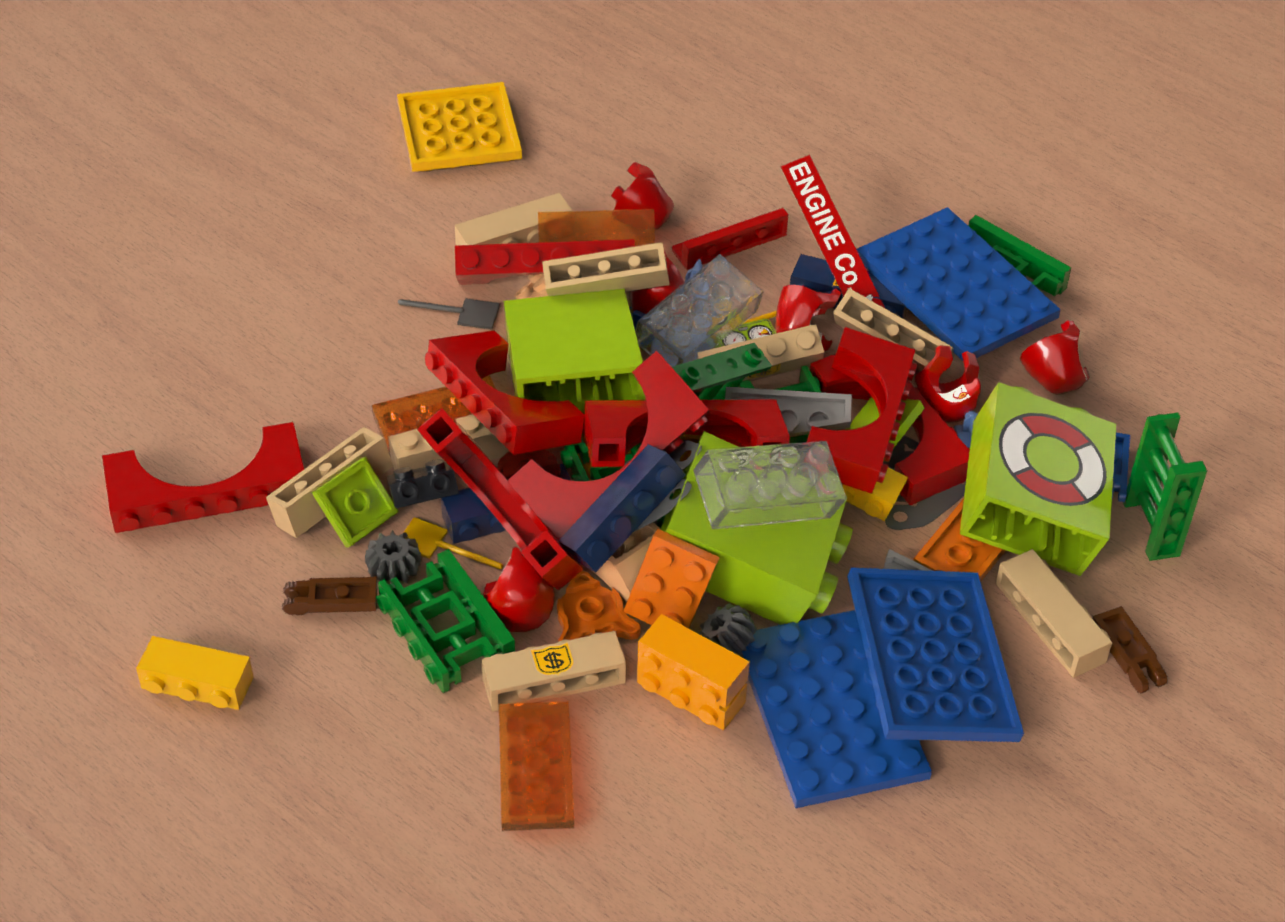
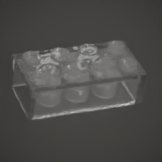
[635,254,764,367]
[693,441,847,529]

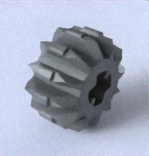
[365,530,422,583]
[699,603,757,655]

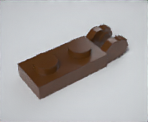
[282,577,377,615]
[1092,606,1168,694]

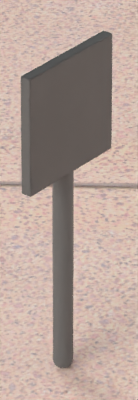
[398,298,500,330]

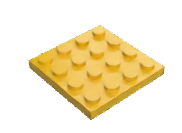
[397,82,522,172]

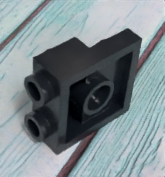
[387,459,459,509]

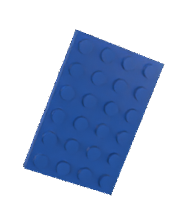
[856,207,1061,361]
[847,567,1024,742]
[739,610,932,808]

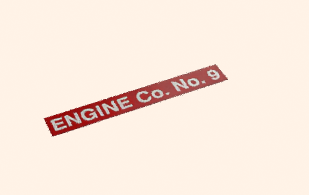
[780,155,885,308]

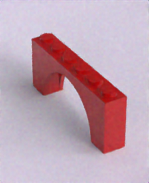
[455,239,635,285]
[798,327,917,494]
[425,330,585,455]
[507,350,709,540]
[810,353,970,505]
[584,399,790,467]
[417,408,583,591]
[102,422,304,533]

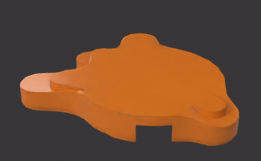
[557,571,641,642]

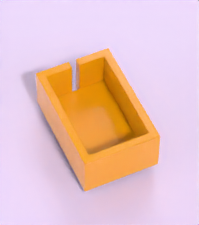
[637,614,750,731]

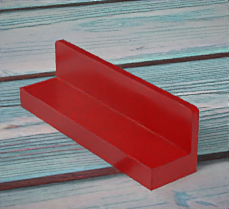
[672,208,789,270]

